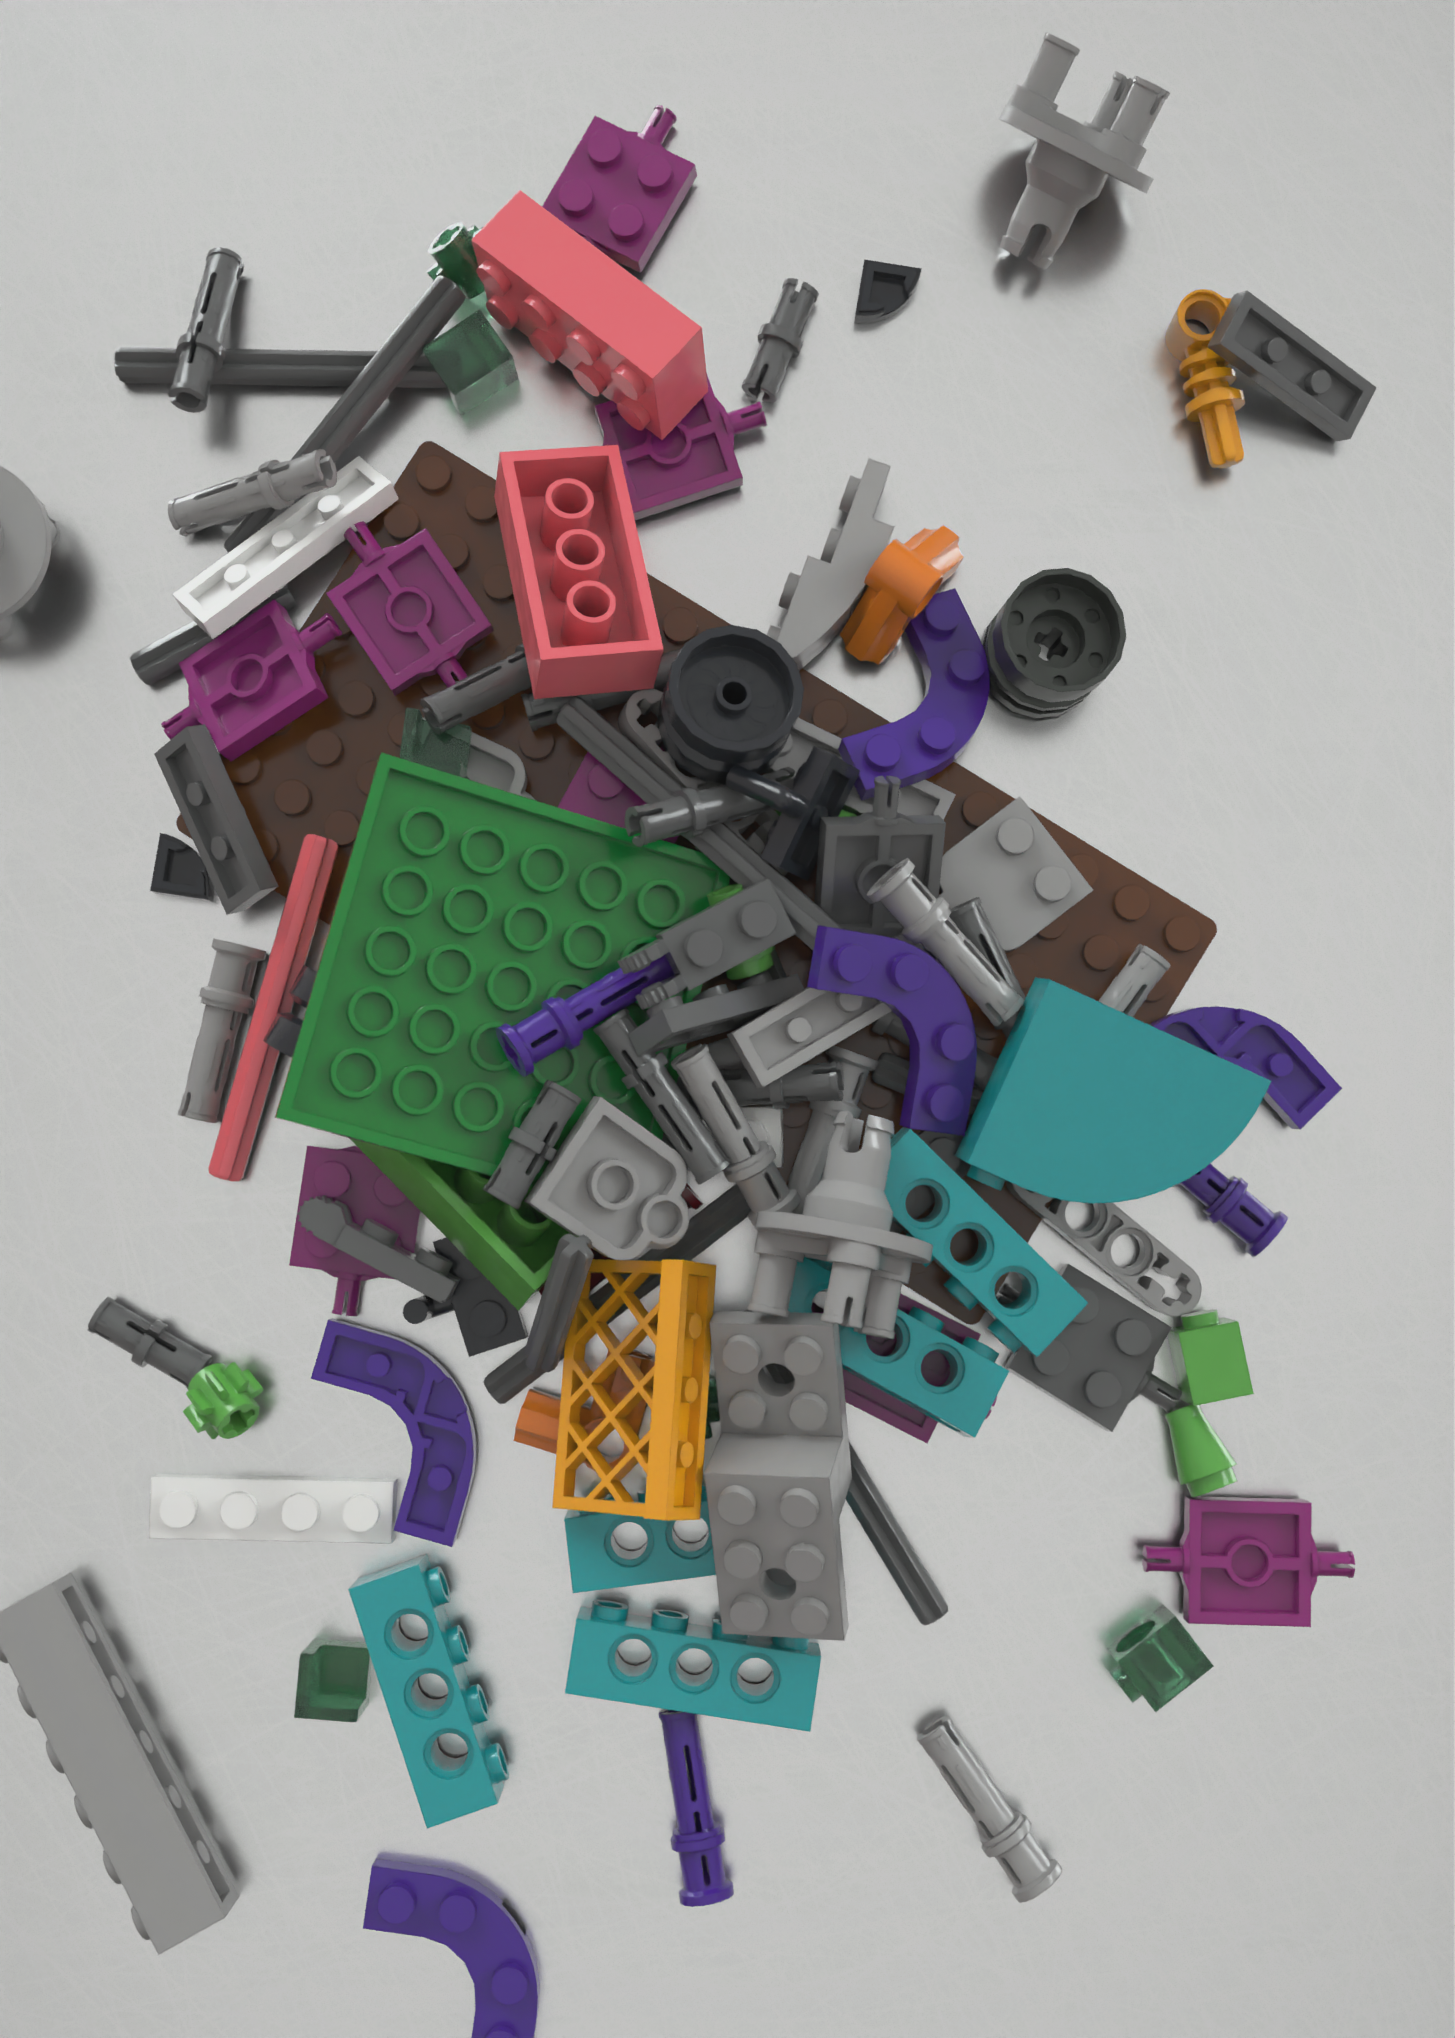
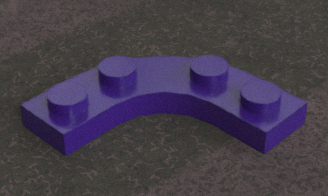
[838,588,990,801]
[807,925,977,1136]
[1149,1006,1342,1129]
[311,1318,476,1547]
[363,1858,540,2038]

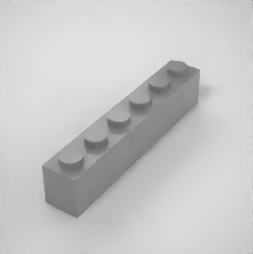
[0,1572,239,1955]

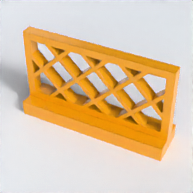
[552,1259,716,1521]

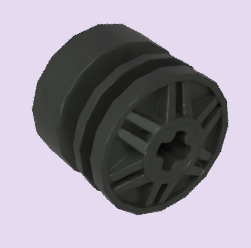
[981,568,1126,718]

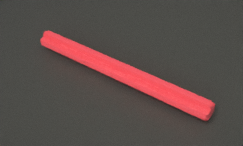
[208,834,339,1181]

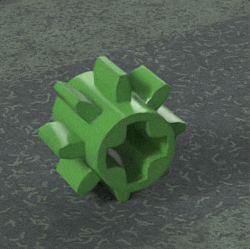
[183,1362,263,1439]

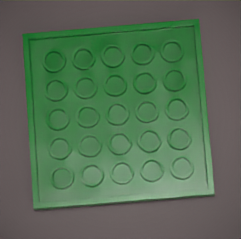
[275,752,730,1188]

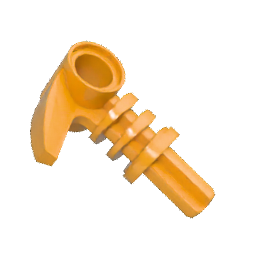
[1165,289,1245,469]

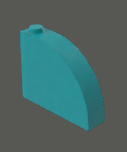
[955,977,1271,1204]

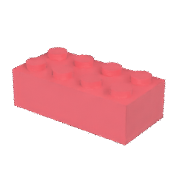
[471,190,708,440]
[494,445,664,699]

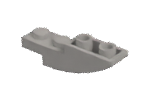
[767,458,895,670]

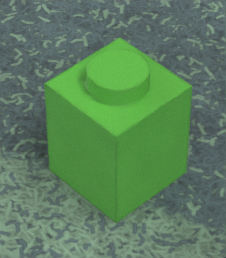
[1167,1310,1254,1406]

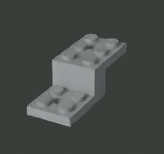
[704,1311,852,1641]

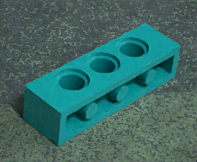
[884,1128,1088,1357]
[788,1257,1009,1438]
[564,1482,716,1593]
[348,1554,509,1829]
[565,1600,821,1732]

